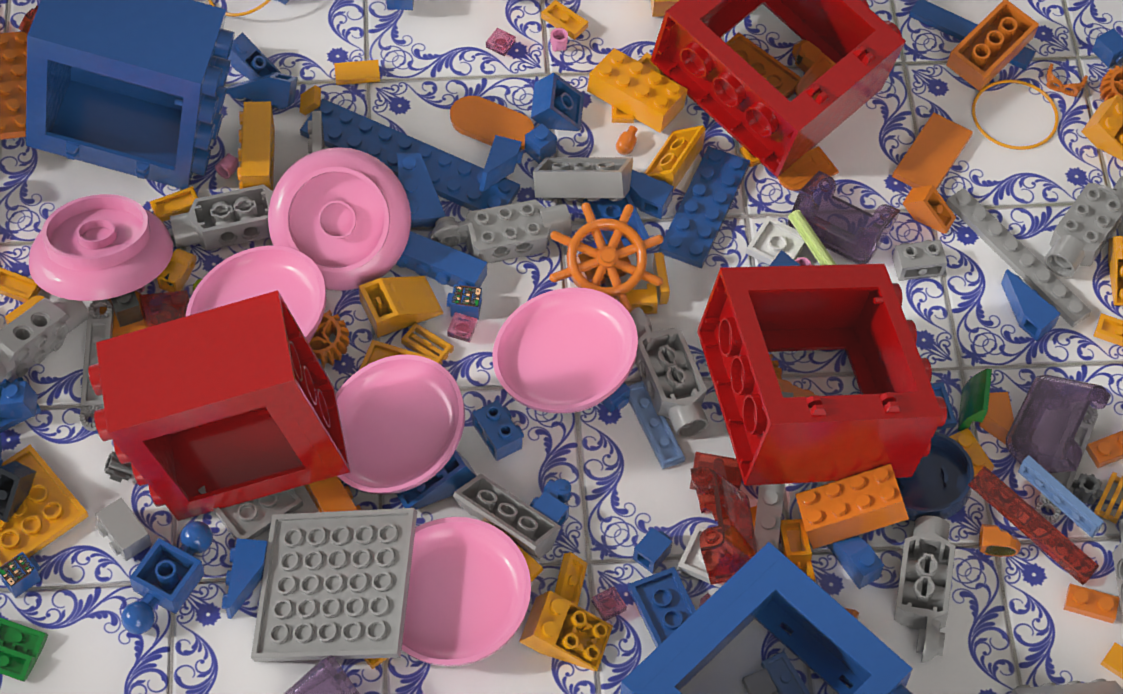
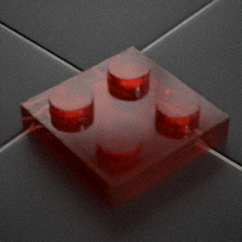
[139,290,189,328]

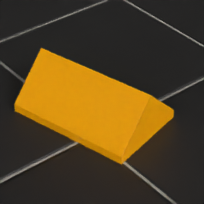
[644,125,706,191]

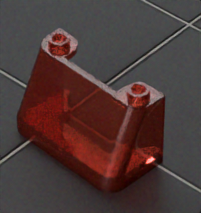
[690,466,757,585]

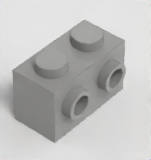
[892,240,948,281]
[95,498,152,561]

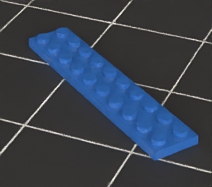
[300,98,520,211]

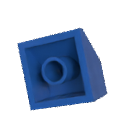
[531,73,584,132]

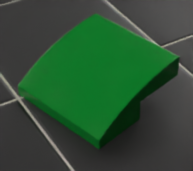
[958,368,992,431]
[0,618,48,682]

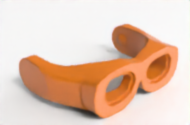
[1046,64,1088,97]

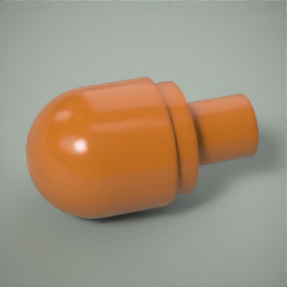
[616,126,638,155]

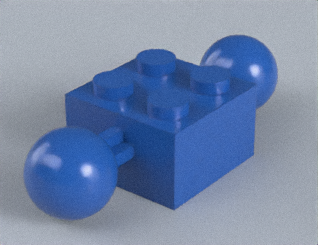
[121,521,213,635]

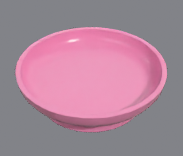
[268,147,411,291]
[29,194,173,301]
[186,246,327,343]
[493,287,638,414]
[335,355,465,495]
[402,517,531,666]

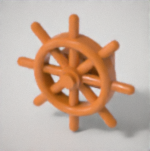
[549,202,664,313]

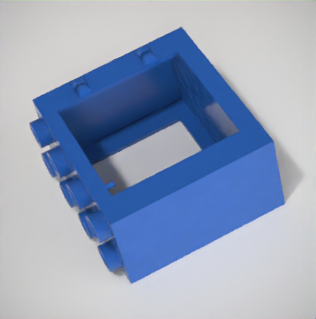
[26,0,235,189]
[620,542,913,694]

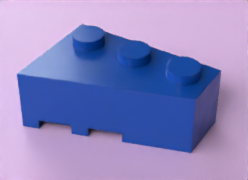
[397,153,446,228]

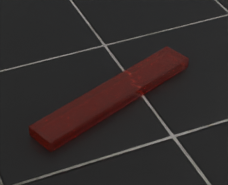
[968,466,1099,585]

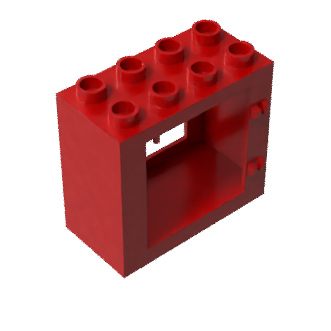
[650,0,906,178]
[697,264,947,486]
[88,290,350,521]

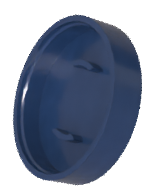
[896,432,974,522]

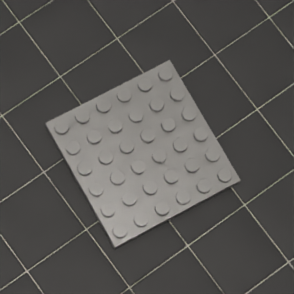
[251,508,417,662]

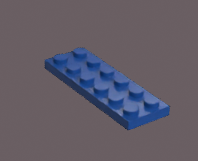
[659,146,750,269]

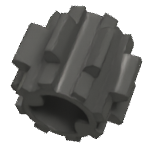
[104,451,133,483]
[1071,473,1103,505]

